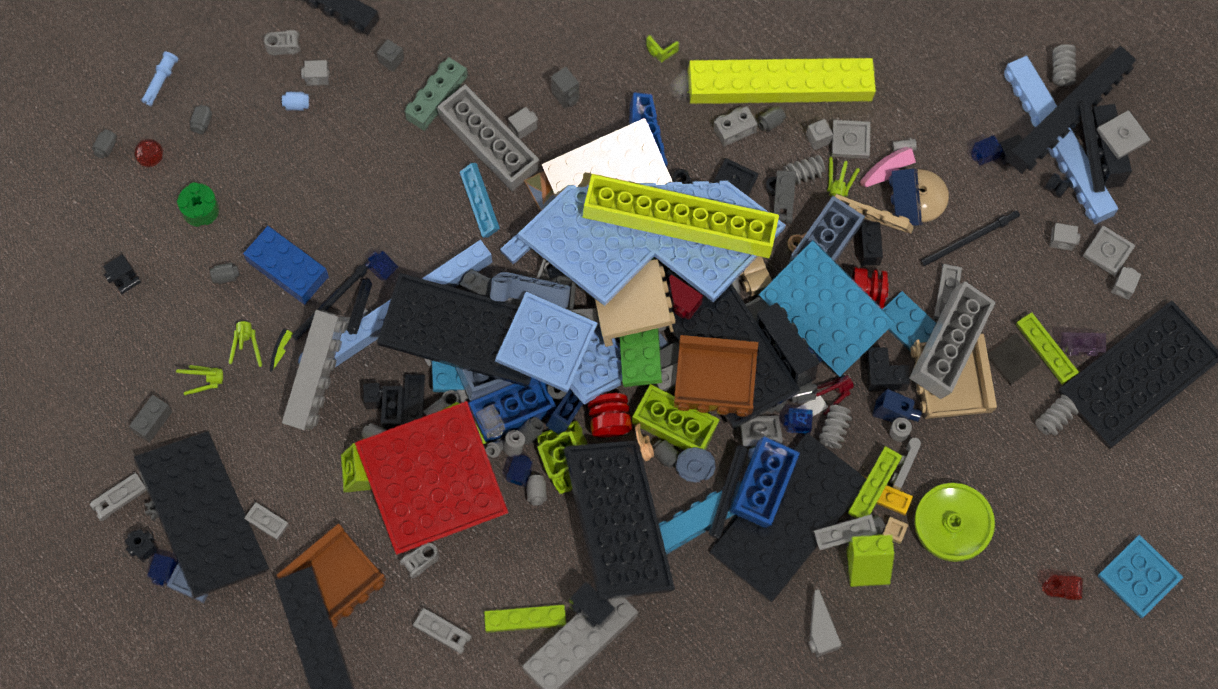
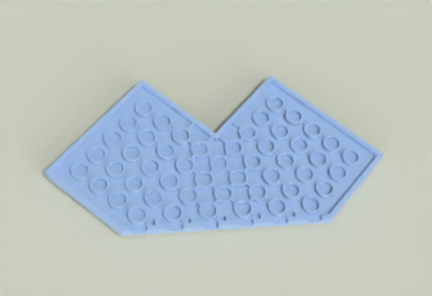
[518,181,786,306]

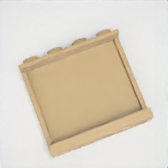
[595,259,676,347]
[911,334,997,419]

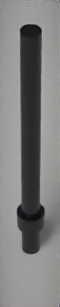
[920,210,1020,267]
[291,256,376,341]

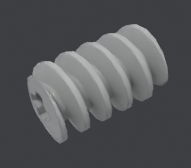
[1052,44,1076,86]
[783,155,825,185]
[1035,395,1078,436]
[819,405,852,449]

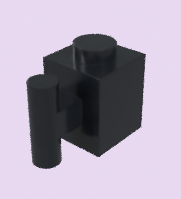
[103,254,141,294]

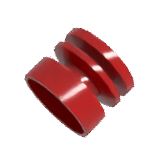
[852,268,889,309]
[587,393,632,438]

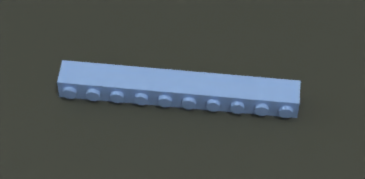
[1004,56,1118,225]
[334,240,492,367]

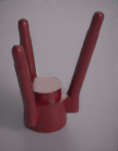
[816,375,854,415]

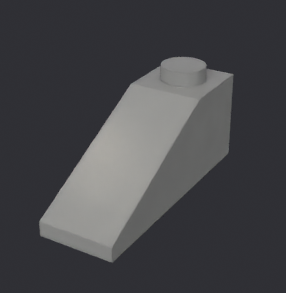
[808,589,841,657]

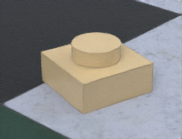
[883,517,908,544]

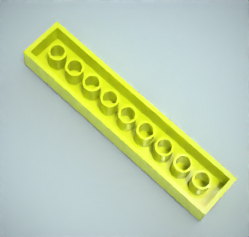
[688,58,876,104]
[582,174,779,258]

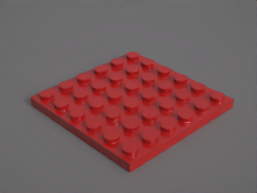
[355,401,509,555]

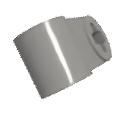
[264,30,300,55]
[400,543,439,578]

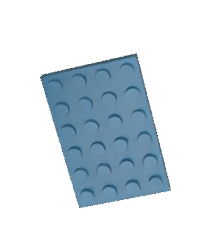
[759,240,895,376]

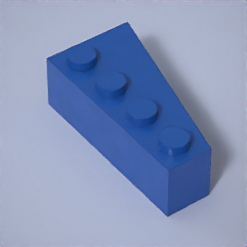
[629,93,668,167]

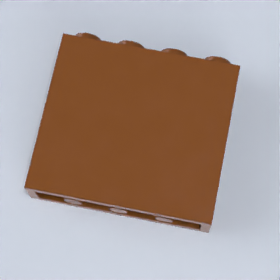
[674,335,758,417]
[277,523,386,628]

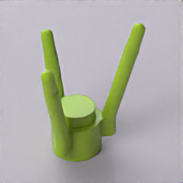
[827,157,860,197]
[229,321,262,367]
[176,365,223,395]

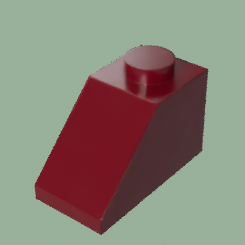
[669,275,703,320]

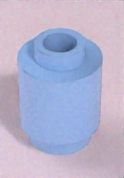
[282,92,309,110]

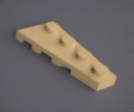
[835,194,914,234]

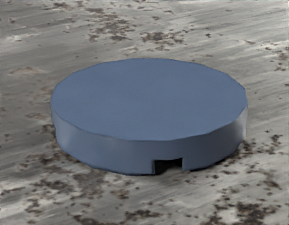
[676,448,716,482]

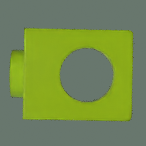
[646,35,679,63]

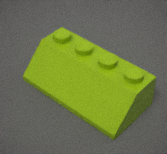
[632,384,720,451]

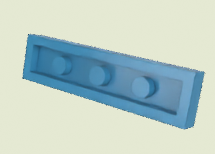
[460,163,500,238]

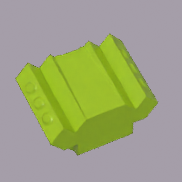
[537,421,588,494]

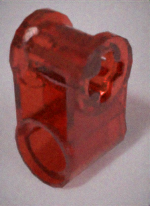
[1042,575,1083,600]

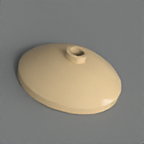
[892,169,949,222]

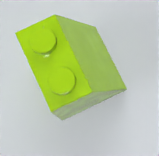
[341,443,372,492]
[846,535,894,587]

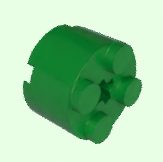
[177,182,219,227]

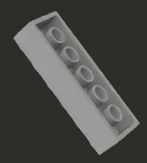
[437,84,540,191]
[909,281,996,399]
[282,310,348,430]
[522,598,638,689]

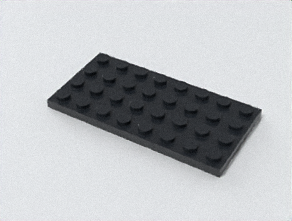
[377,273,532,388]
[666,283,801,430]
[1058,300,1218,449]
[133,431,269,599]
[710,433,867,603]
[564,440,675,601]

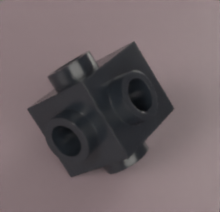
[124,528,158,563]

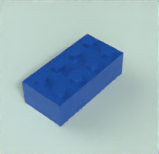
[243,226,329,305]
[469,378,556,443]
[730,437,800,528]

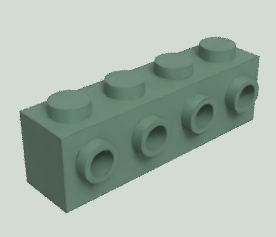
[405,57,468,131]

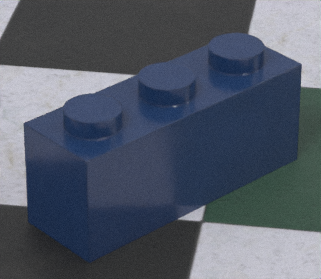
[889,169,923,226]
[546,389,583,435]

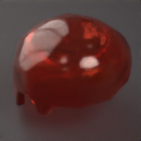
[135,139,164,168]

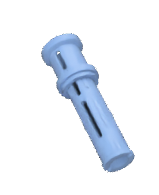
[141,51,179,106]

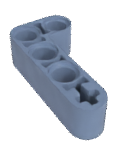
[490,272,570,308]

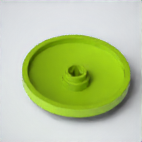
[914,483,995,562]

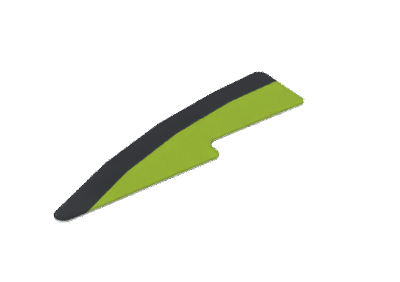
[270,328,293,372]

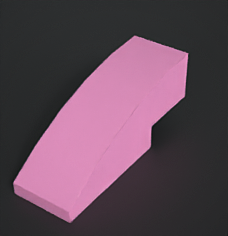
[860,147,916,187]

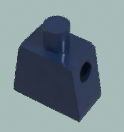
[872,389,922,422]

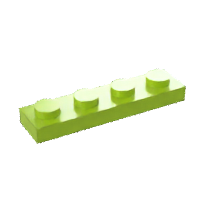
[1016,313,1079,385]
[848,446,902,518]
[485,605,566,633]

